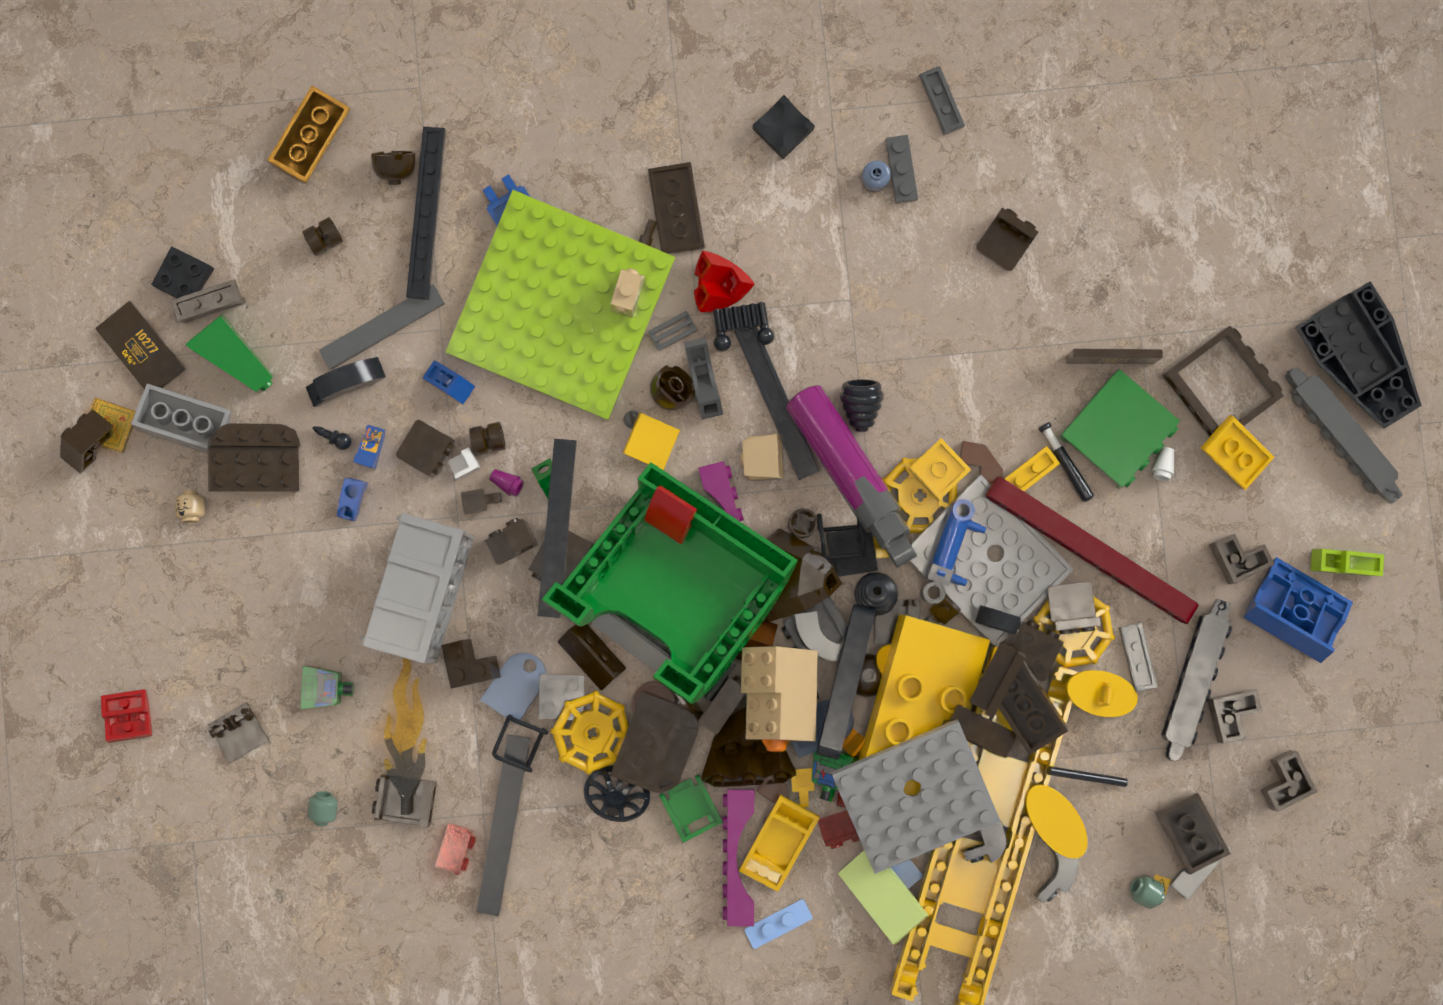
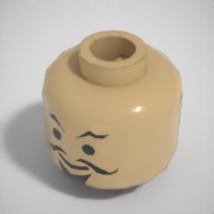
[175,490,205,523]

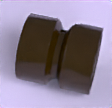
[302,217,343,256]
[469,421,506,456]
[788,508,818,539]

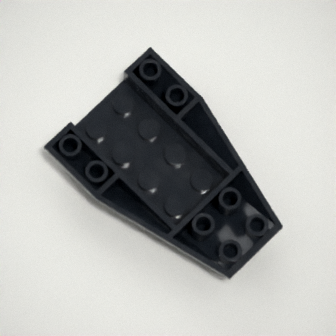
[1295,281,1422,429]

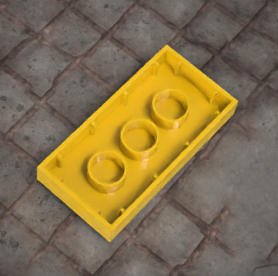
[858,614,990,796]

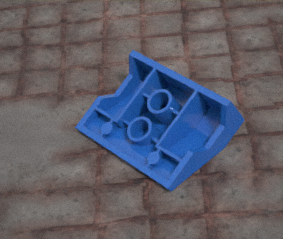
[1243,557,1353,663]

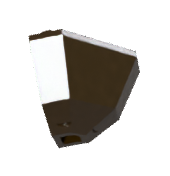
[765,529,842,622]
[701,708,796,787]

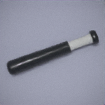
[1038,422,1094,502]

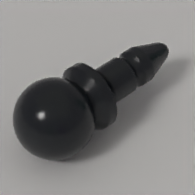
[312,426,352,450]

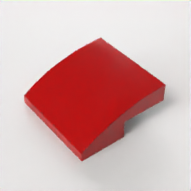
[644,485,697,544]
[101,689,152,743]

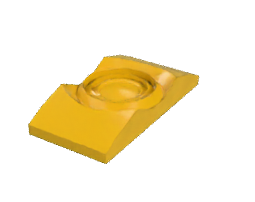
[739,795,820,892]

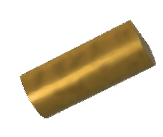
[267,85,351,184]

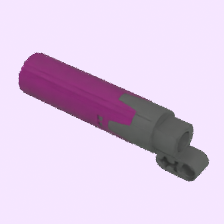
[786,385,917,568]

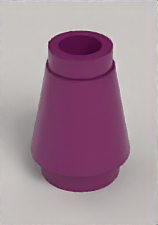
[489,469,524,497]

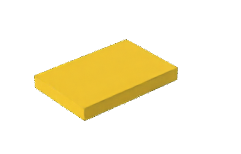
[1200,414,1275,490]

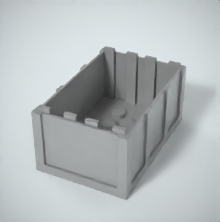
[360,513,474,664]

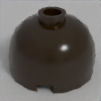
[371,151,415,185]
[650,365,695,410]
[856,653,882,697]

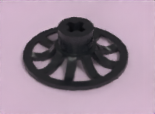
[583,766,650,822]

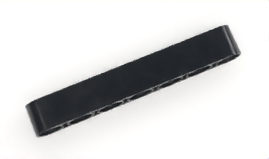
[816,604,876,760]

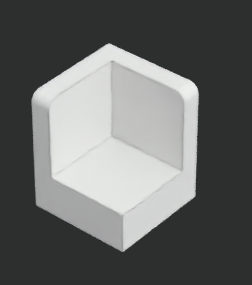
[448,447,481,481]

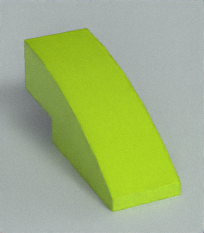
[1311,549,1384,577]

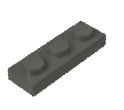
[886,135,918,203]

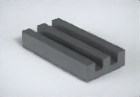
[648,311,697,351]

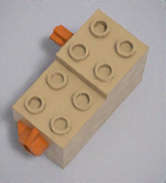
[741,646,818,752]

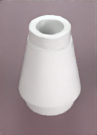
[1152,447,1175,481]

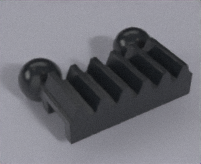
[713,302,775,352]

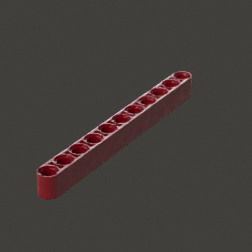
[985,476,1199,624]

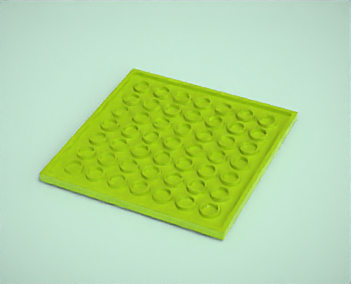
[445,190,676,420]

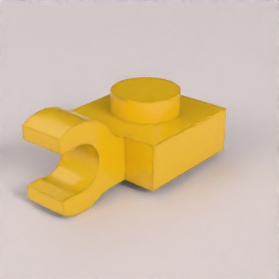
[791,768,815,807]

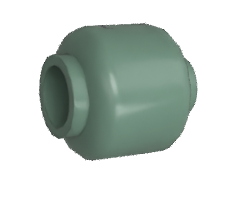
[307,791,338,826]
[1130,875,1165,909]

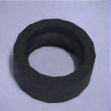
[975,605,1021,635]

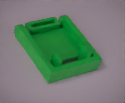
[659,774,723,843]

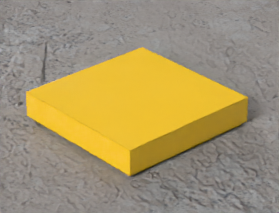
[622,413,680,470]
[908,438,971,501]

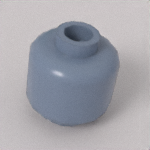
[862,160,891,191]

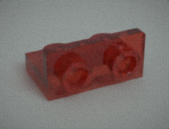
[818,810,860,849]
[435,823,476,875]

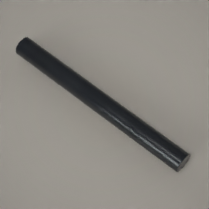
[1047,766,1128,787]

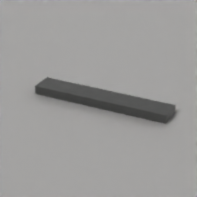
[319,284,445,370]

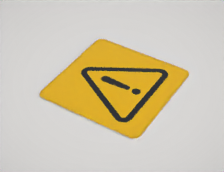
[1154,874,1171,895]

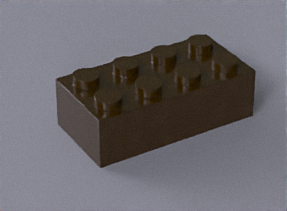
[979,660,1068,755]

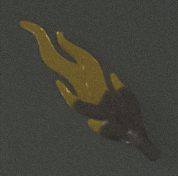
[384,657,427,815]

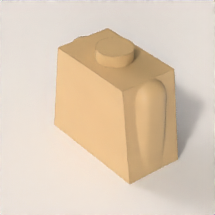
[611,268,645,318]
[740,433,784,481]

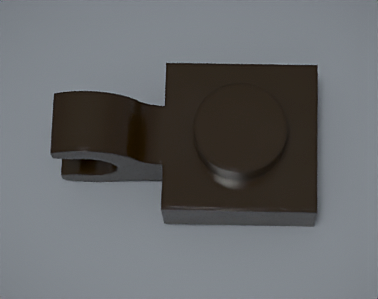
[461,489,502,515]
[924,594,961,625]

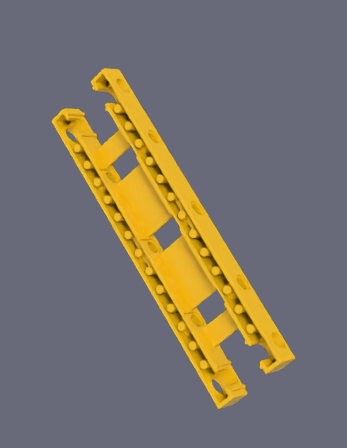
[889,647,1078,1005]

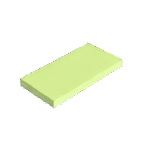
[838,850,929,945]

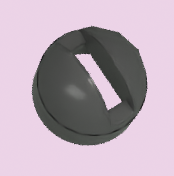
[623,411,639,429]

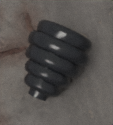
[840,379,884,432]
[854,572,898,616]

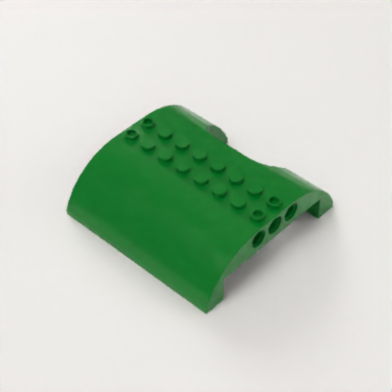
[542,462,797,704]

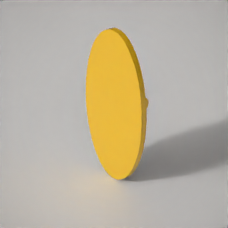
[1066,670,1138,717]
[1026,785,1088,859]

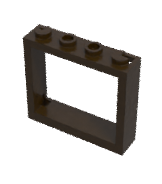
[1162,326,1284,437]

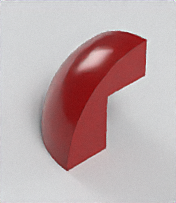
[694,250,755,312]

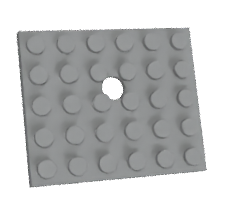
[910,475,1074,647]
[831,719,1000,874]

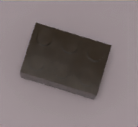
[1155,793,1231,874]

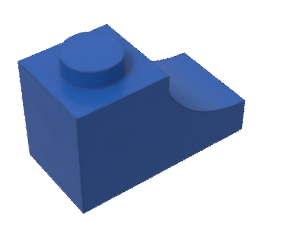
[422,360,475,404]

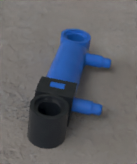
[920,499,986,604]

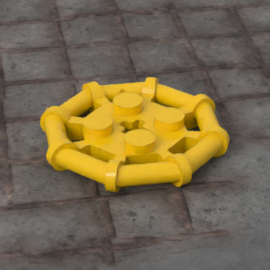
[882,457,957,533]
[1033,596,1115,669]
[550,691,629,774]

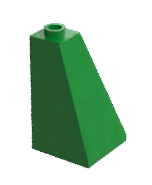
[186,313,274,392]

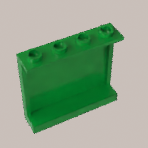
[1059,369,1180,489]

